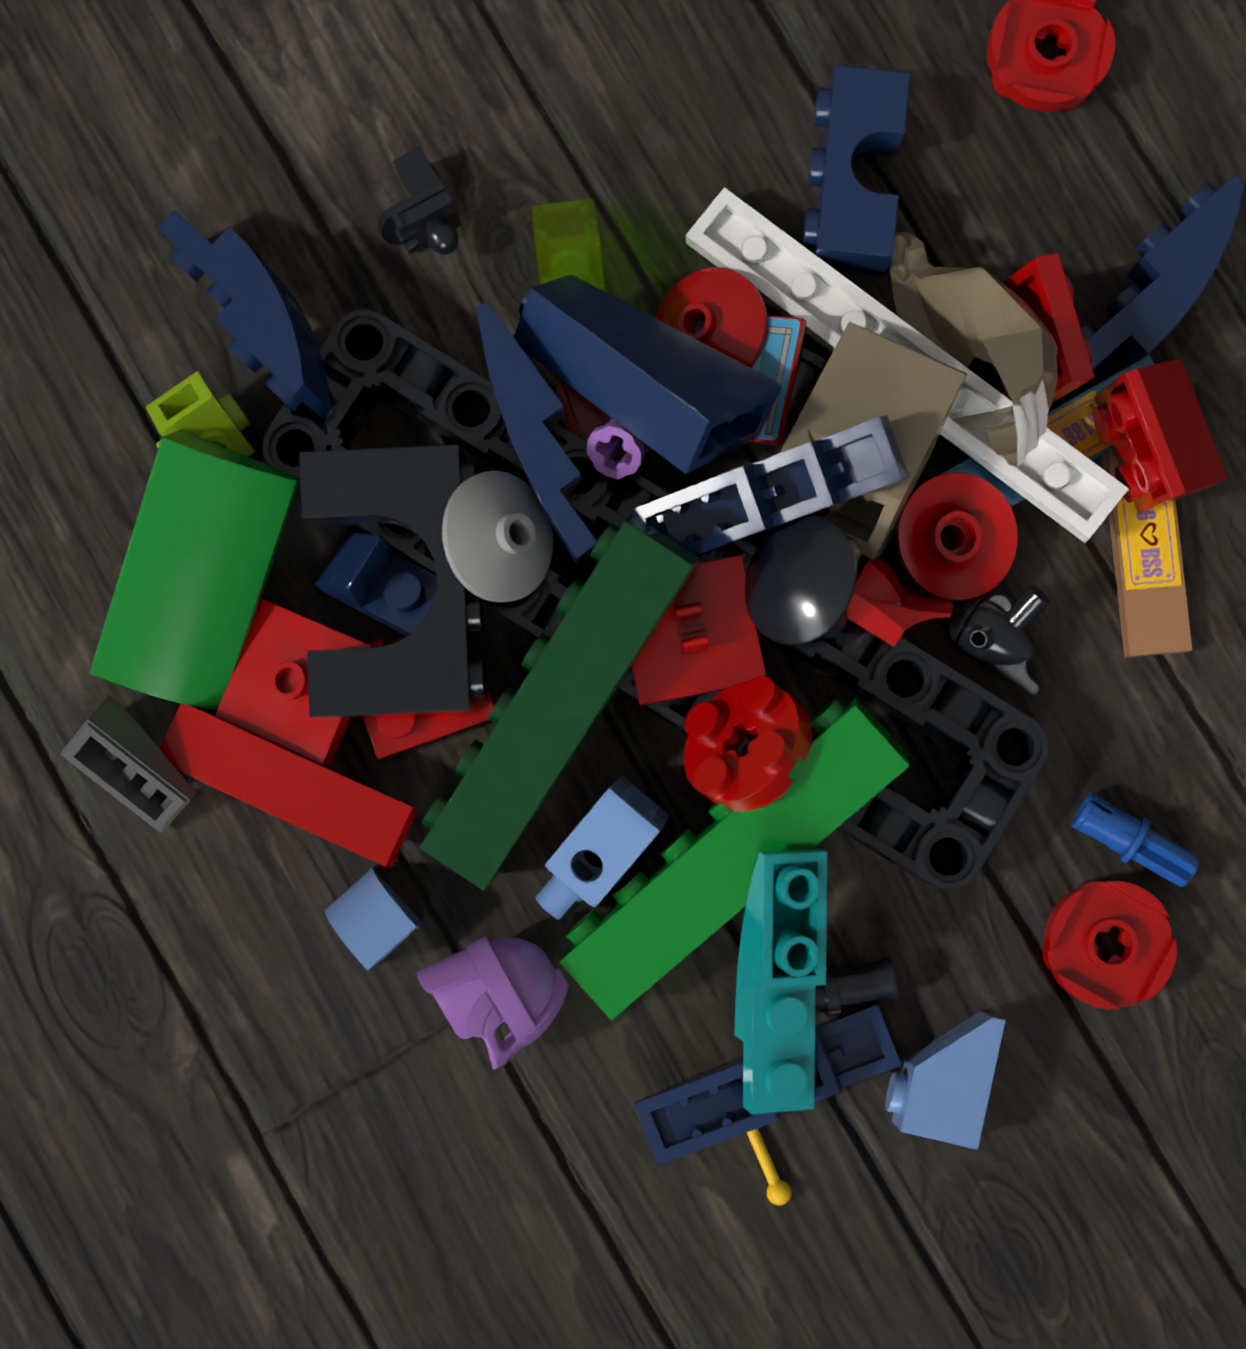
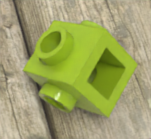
[146,371,255,457]

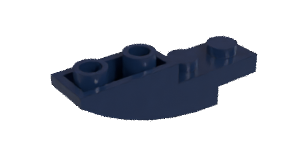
[1081,174,1244,370]
[157,210,331,419]

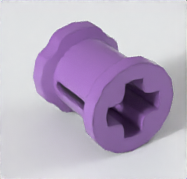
[586,415,652,479]

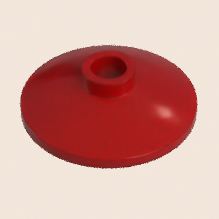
[655,267,768,368]
[896,473,1018,600]

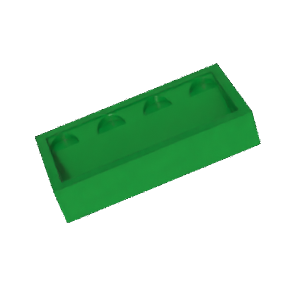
[89,430,301,711]

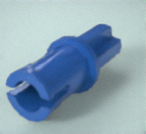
[1070,792,1200,887]

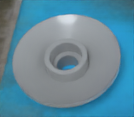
[442,471,553,603]

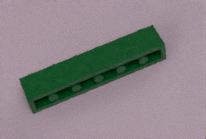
[419,516,700,891]

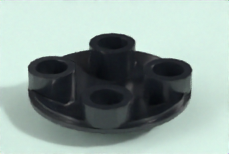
[745,516,861,645]

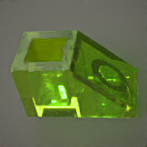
[531,198,605,291]

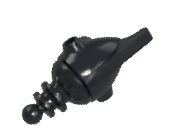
[914,585,1050,695]

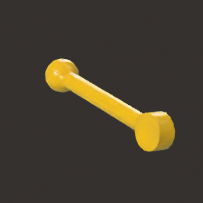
[746,1128,792,1206]

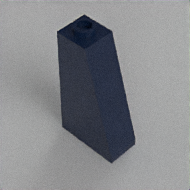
[514,274,782,474]

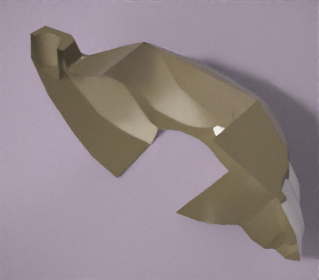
[890,232,1058,467]

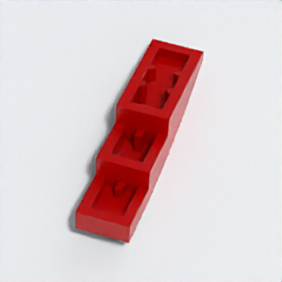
[159,703,418,868]

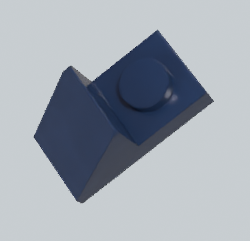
[314,533,437,636]

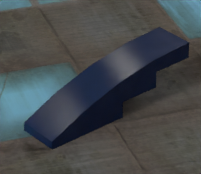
[476,301,597,567]
[630,415,909,555]
[634,1001,903,1165]

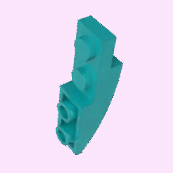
[734,849,827,1115]

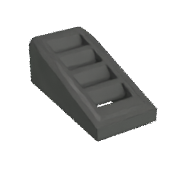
[60,695,196,833]

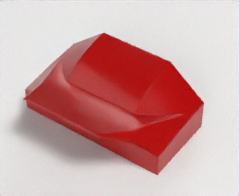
[846,556,953,647]

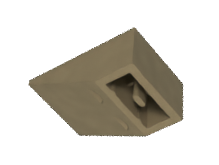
[780,321,967,560]

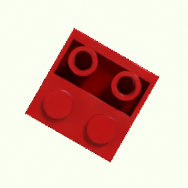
[1092,359,1228,514]

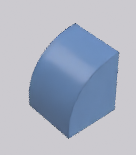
[325,867,423,971]

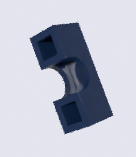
[802,65,910,275]

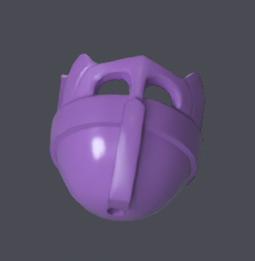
[417,936,569,1070]

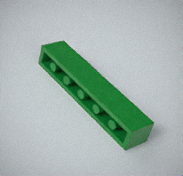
[559,696,910,1020]

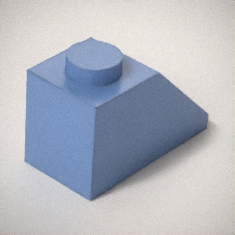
[885,1011,1006,1150]

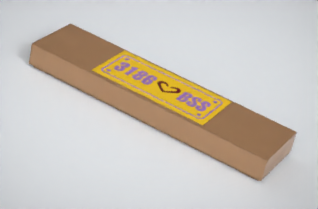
[1102,448,1193,658]

